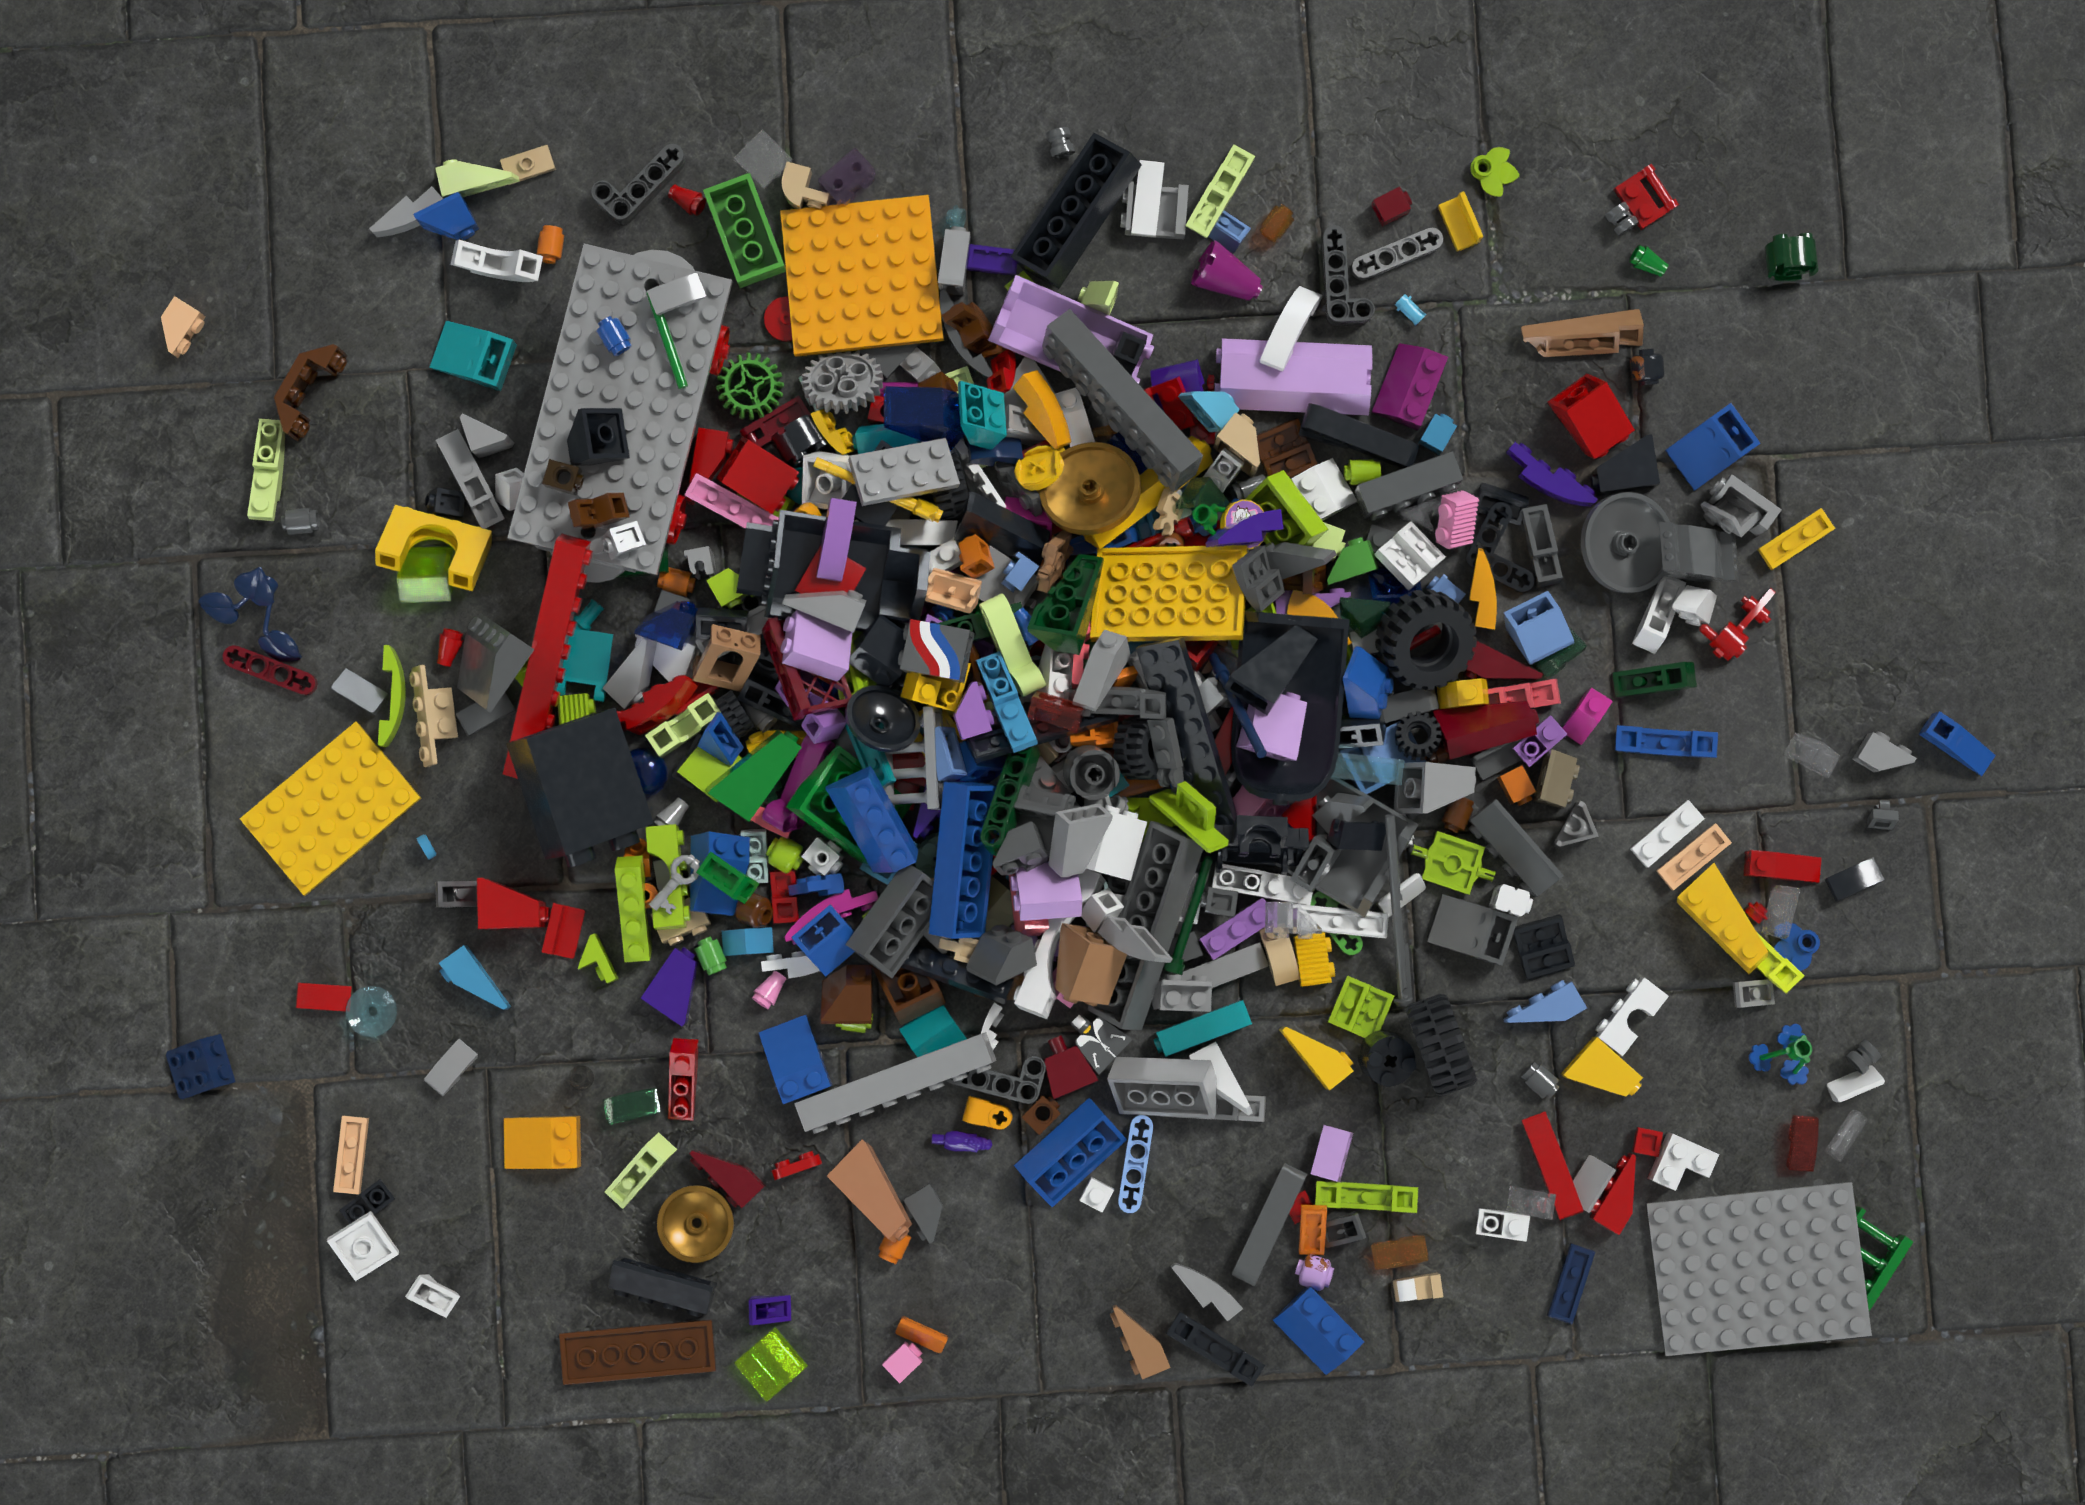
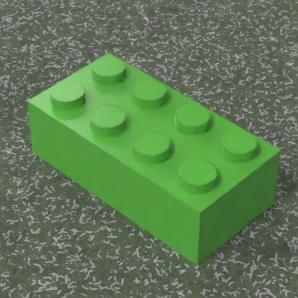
[703,173,786,288]

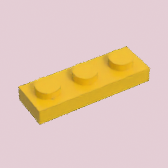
[1757,508,1835,570]

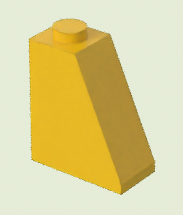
[1560,1037,1643,1097]

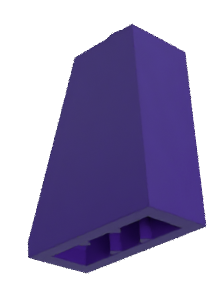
[641,947,698,1027]

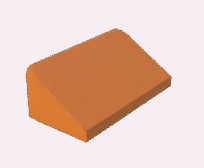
[895,1316,948,1353]

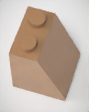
[1055,923,1127,1006]

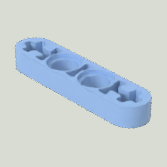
[1118,1115,1153,1213]

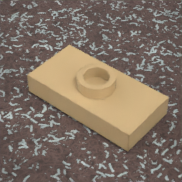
[500,145,556,185]

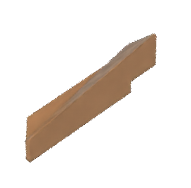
[1521,309,1644,357]

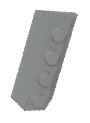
[1107,1057,1217,1118]

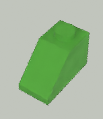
[1327,537,1379,585]

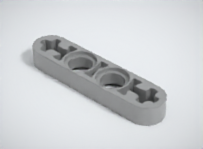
[1351,228,1443,280]

